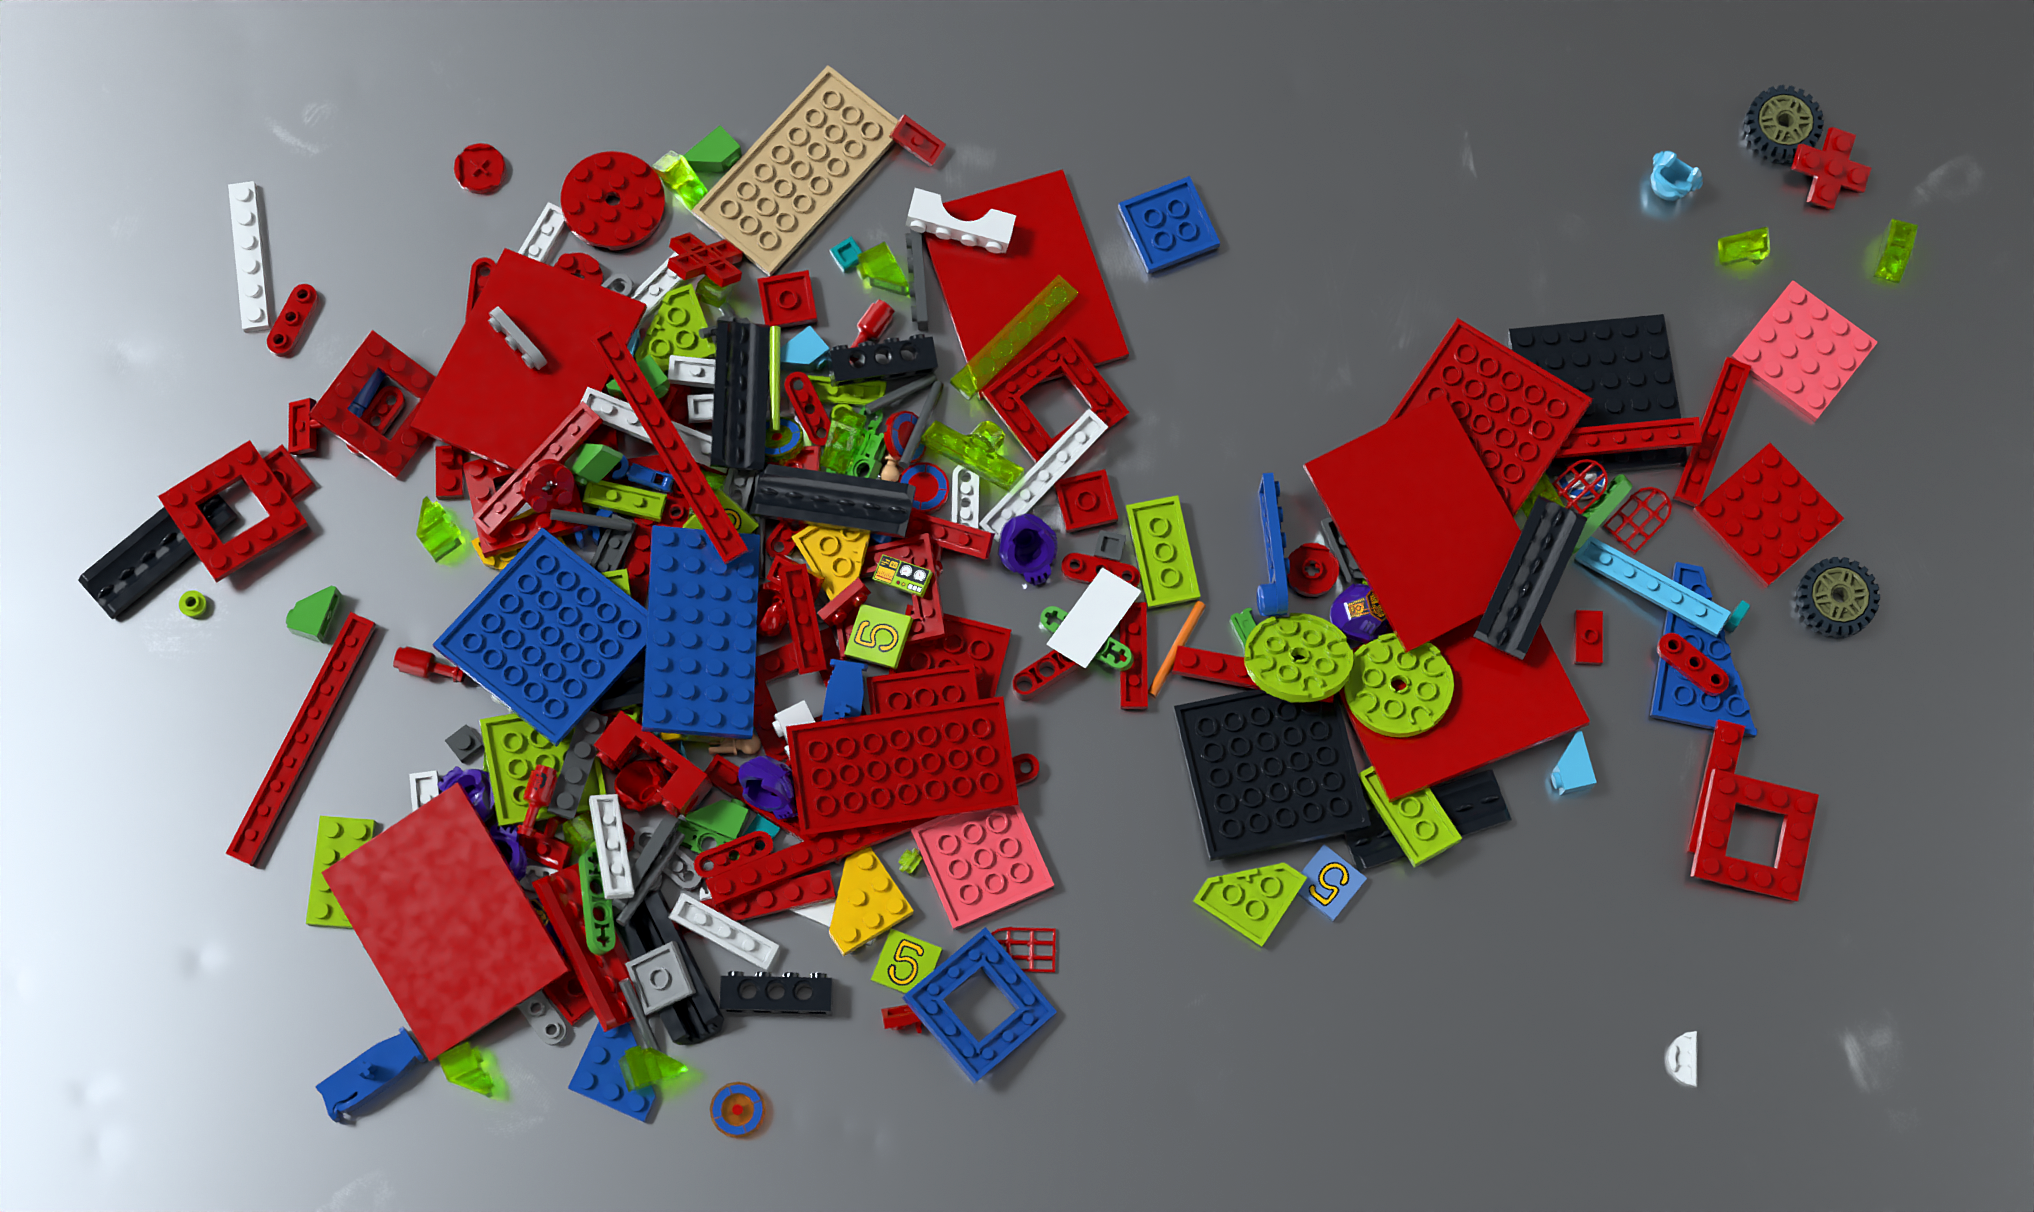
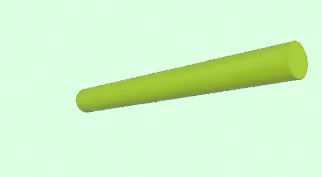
[769,326,780,432]

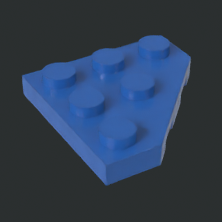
[568,1022,656,1123]

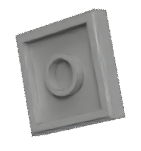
[625,941,696,1015]

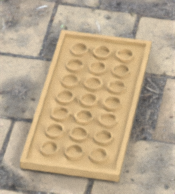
[692,65,899,276]

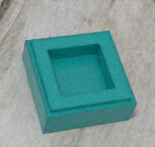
[830,236,866,273]
[1723,600,1750,633]
[742,814,781,850]

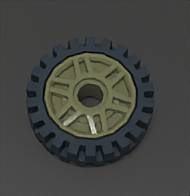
[1743,85,1824,164]
[1796,557,1880,639]

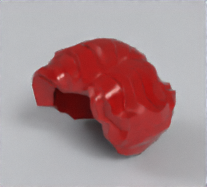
[756,581,789,637]
[614,759,666,811]

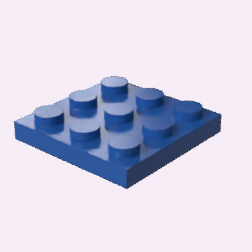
[1118,176,1220,274]

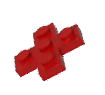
[1791,127,1871,210]
[667,232,743,288]

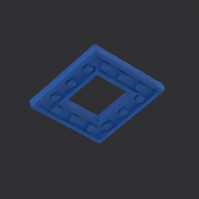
[902,927,1057,1083]

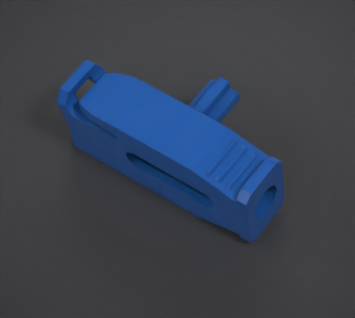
[822,659,868,721]
[315,1027,427,1123]

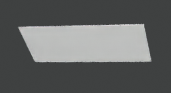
[1046,568,1141,668]

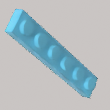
[1575,536,1731,637]

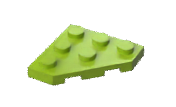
[634,283,715,374]
[1193,863,1307,947]

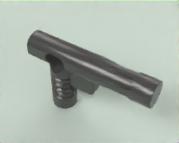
[699,303,750,339]

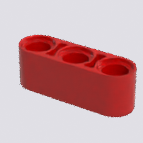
[1013,650,1080,701]

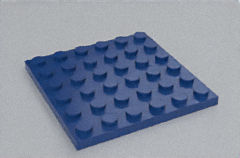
[432,528,648,747]

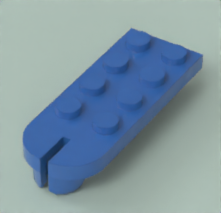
[1257,473,1290,616]

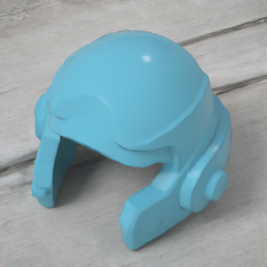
[1650,150,1703,201]

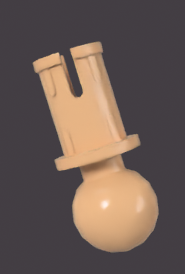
[879,449,900,482]
[708,734,761,756]

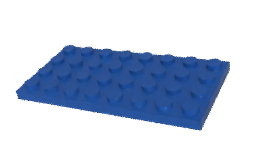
[642,525,760,739]

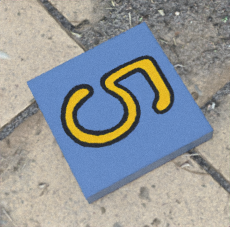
[1297,844,1367,922]

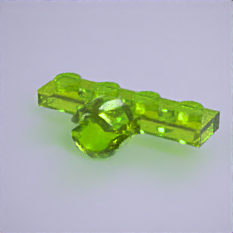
[921,420,1024,493]

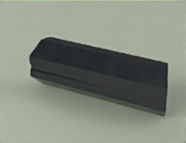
[613,889,724,1045]

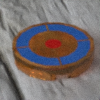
[710,1082,766,1139]

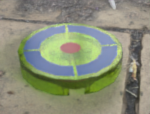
[765,417,804,463]

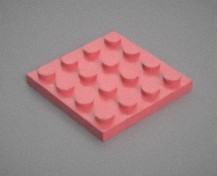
[1731,280,1878,422]
[911,805,1054,930]

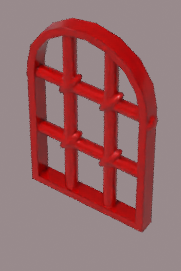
[1536,459,1608,515]
[1602,487,1672,555]
[991,926,1057,973]

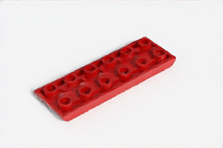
[532,863,642,1032]

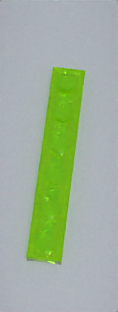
[950,275,1078,400]

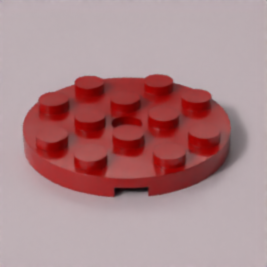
[561,151,665,250]

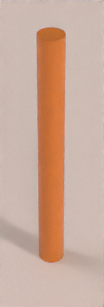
[1148,601,1206,698]

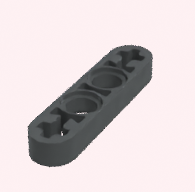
[612,813,681,911]

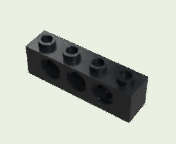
[826,334,938,387]
[719,971,833,1015]

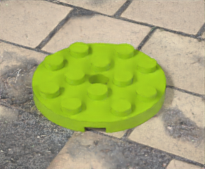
[1244,613,1353,703]
[1344,633,1454,737]

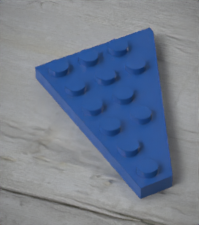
[1650,562,1757,738]

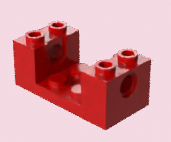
[594,711,713,819]

